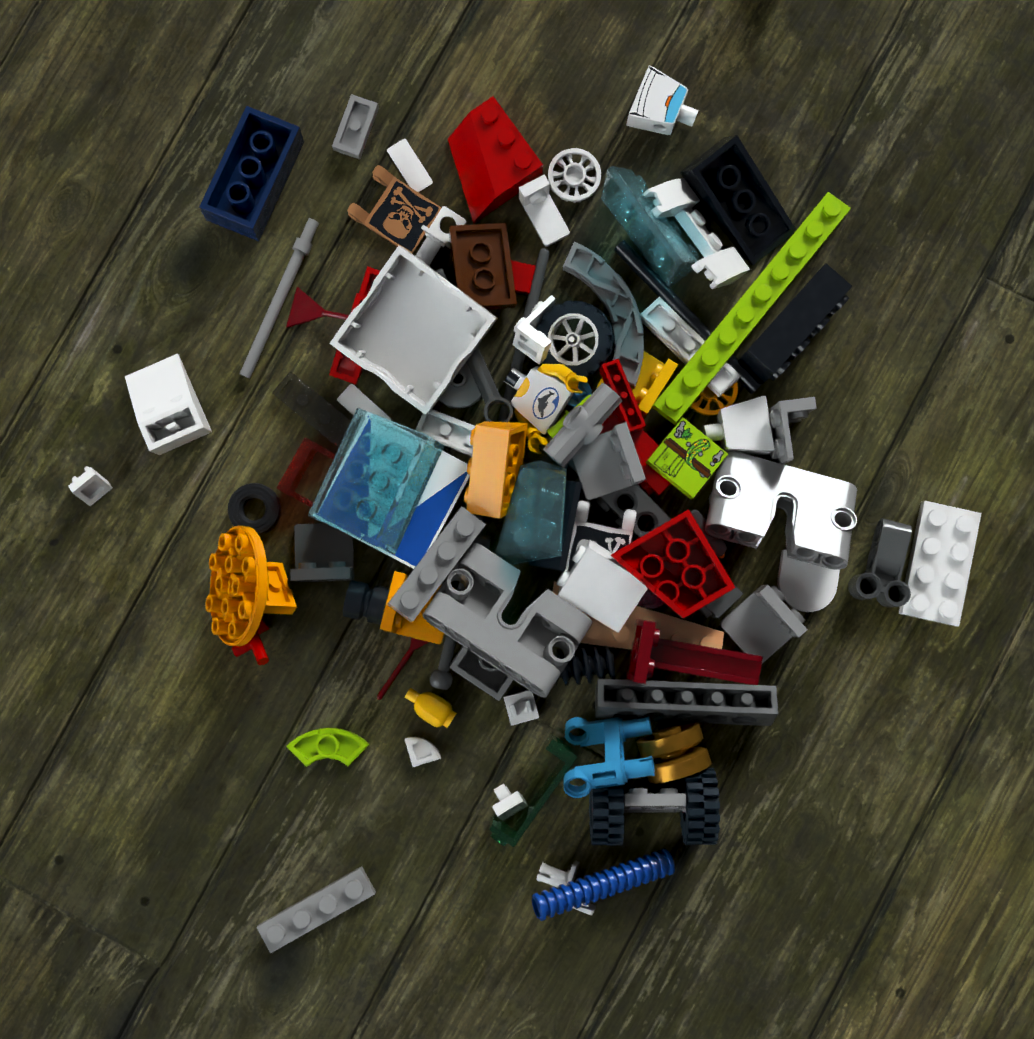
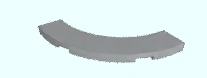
[563,242,644,389]

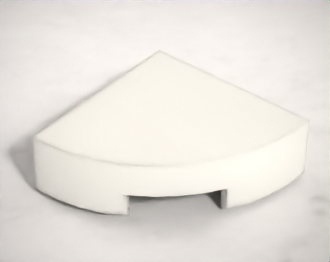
[404,737,441,767]

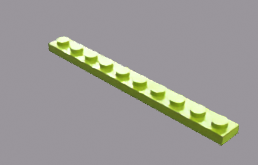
[652,192,851,425]

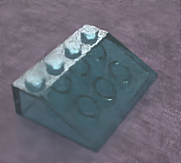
[601,166,699,287]
[308,408,444,555]

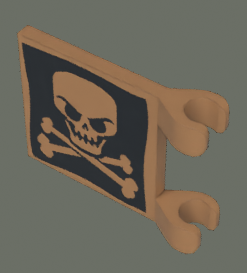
[347,165,441,254]

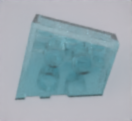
[495,460,567,565]

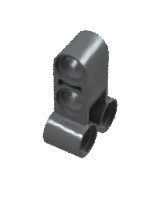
[848,518,912,608]

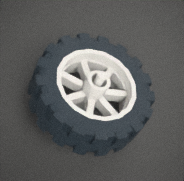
[536,301,614,377]

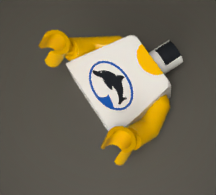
[504,364,588,454]

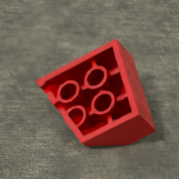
[448,96,543,224]
[610,509,736,618]

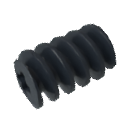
[555,646,615,686]

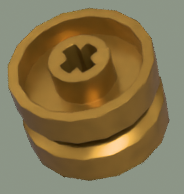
[636,722,712,784]

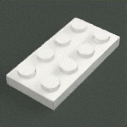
[899,501,982,627]

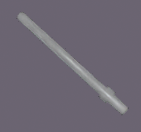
[239,218,319,379]

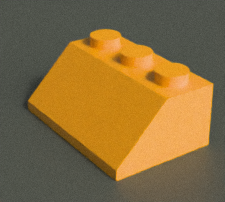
[464,421,528,519]

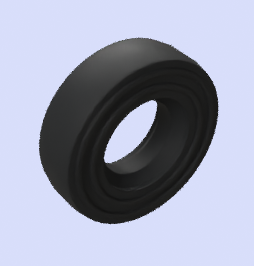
[228,483,281,535]

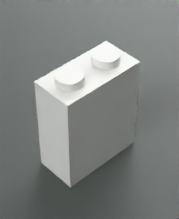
[556,540,648,633]

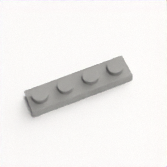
[257,866,376,954]

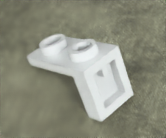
[519,174,570,247]
[512,295,556,365]

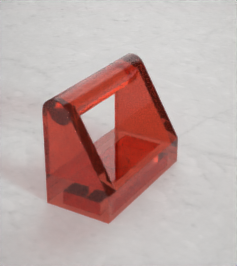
[276,438,344,510]

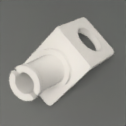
[415,206,467,267]
[537,861,596,915]

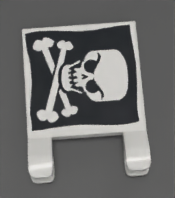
[566,500,637,571]

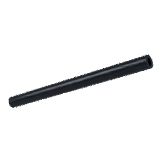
[614,240,762,394]

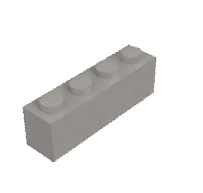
[387,507,486,622]

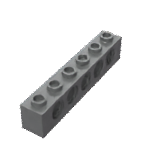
[595,679,778,726]

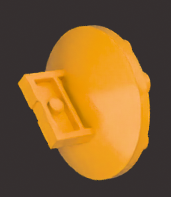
[205,526,297,646]

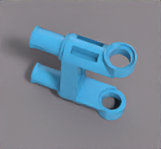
[564,716,655,798]

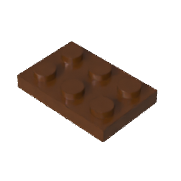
[448,223,517,310]

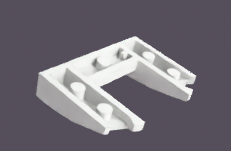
[643,178,750,289]

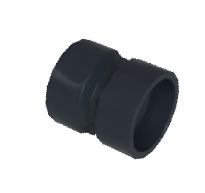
[343,580,390,625]

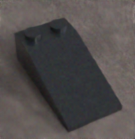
[680,135,796,266]

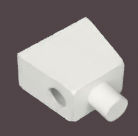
[703,396,774,456]

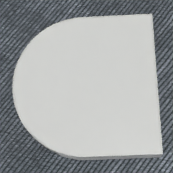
[777,550,840,612]

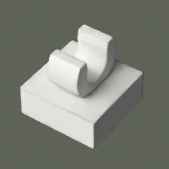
[68,466,112,506]
[503,690,539,726]
[492,783,528,821]

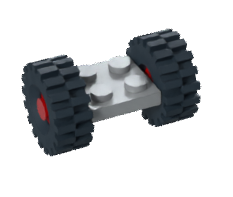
[589,768,720,845]

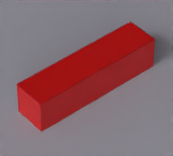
[599,358,646,434]

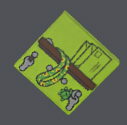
[645,417,728,500]

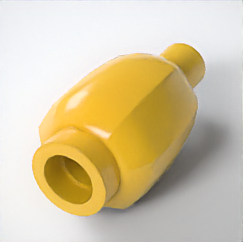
[404,688,457,728]

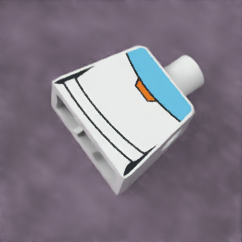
[626,65,699,135]

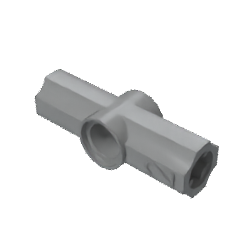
[543,383,623,467]

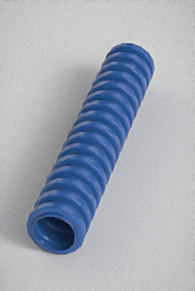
[532,848,675,921]

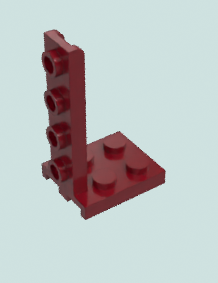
[627,619,763,685]

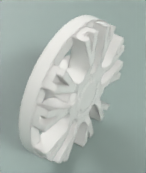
[548,148,601,203]

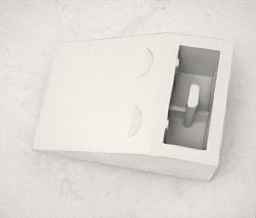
[125,353,212,455]

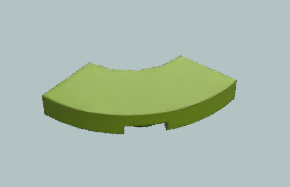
[286,728,370,767]

